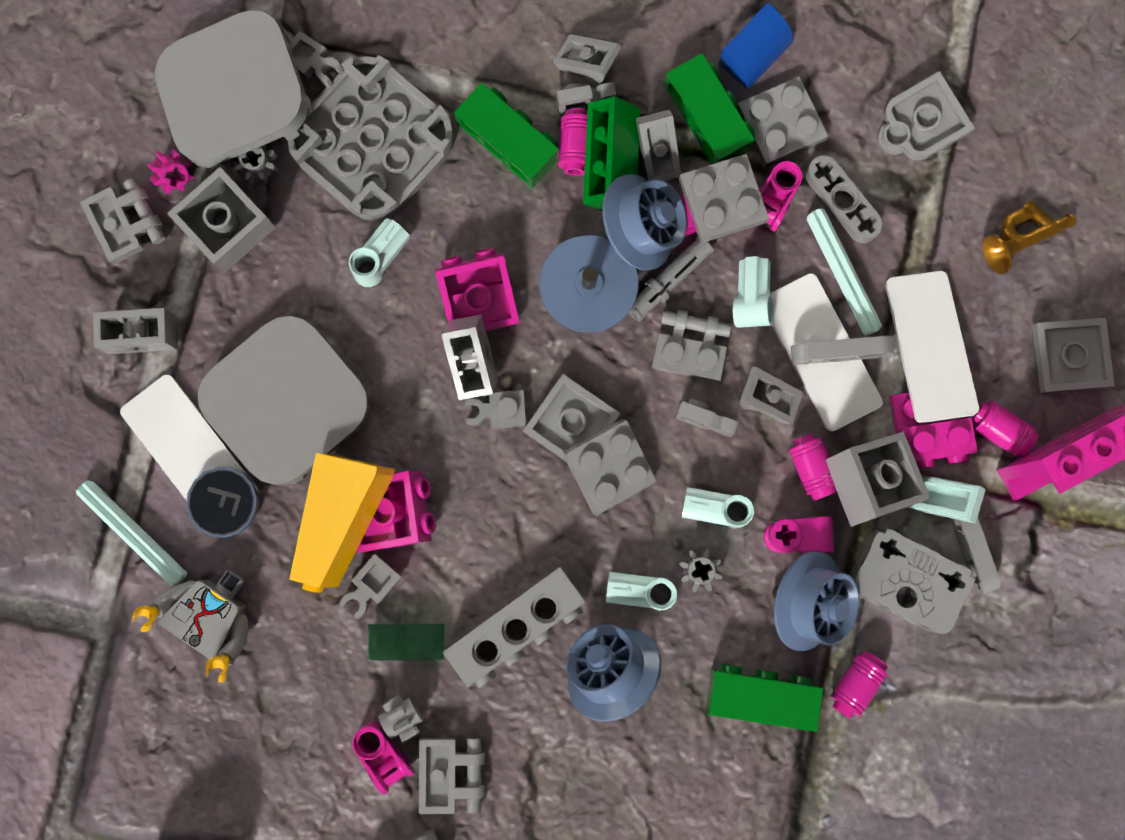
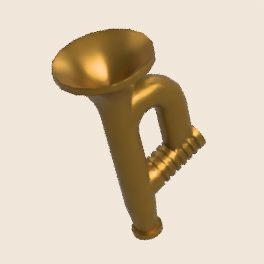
[982,199,1076,274]

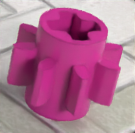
[147,148,194,194]

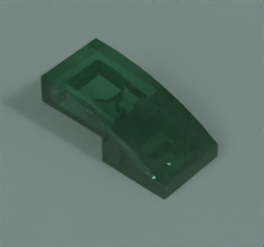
[367,623,444,661]

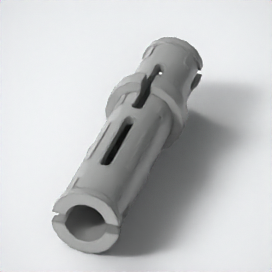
[629,236,714,322]

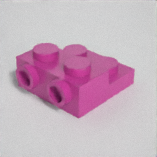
[435,248,520,331]
[889,393,978,469]
[356,471,436,553]

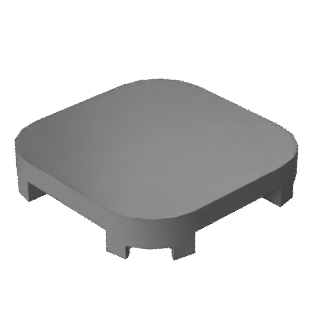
[155,10,312,171]
[287,55,454,221]
[198,316,370,486]

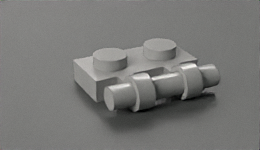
[80,178,166,265]
[651,310,732,382]
[419,737,485,814]

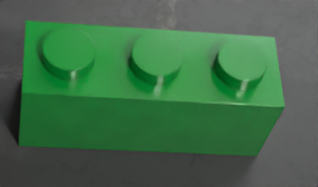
[664,53,755,165]
[454,82,559,189]
[583,96,640,211]
[705,664,823,732]

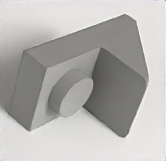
[553,34,621,87]
[636,110,681,181]
[740,367,803,425]

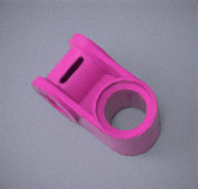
[759,161,802,232]
[763,517,834,554]
[352,721,415,795]

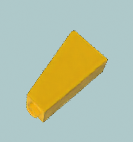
[289,453,395,593]

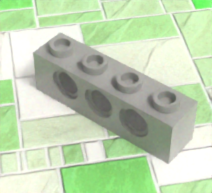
[443,567,585,688]

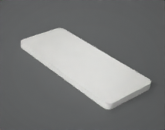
[885,271,979,423]
[770,274,883,431]
[120,375,258,501]

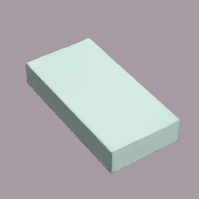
[908,475,986,524]

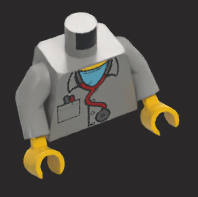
[131,570,248,682]

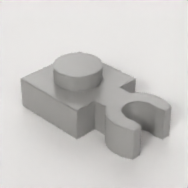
[289,31,343,87]
[556,82,616,116]
[465,390,526,429]
[675,399,738,437]
[339,554,403,619]

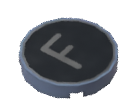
[186,467,259,538]

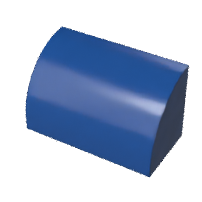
[718,3,793,90]

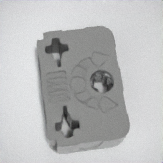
[849,529,975,634]

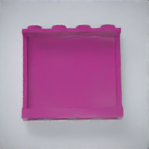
[997,404,1125,501]

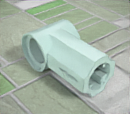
[348,218,411,287]
[733,256,774,328]
[682,487,754,528]
[606,571,677,611]

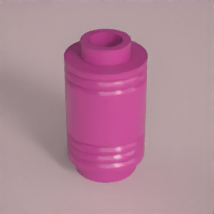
[558,108,588,176]
[970,400,1039,457]
[789,433,837,501]
[830,651,888,719]

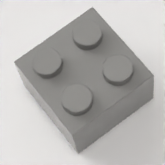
[167,167,275,274]
[826,432,931,527]

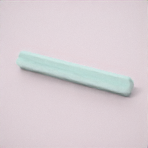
[807,208,882,336]
[76,480,187,586]

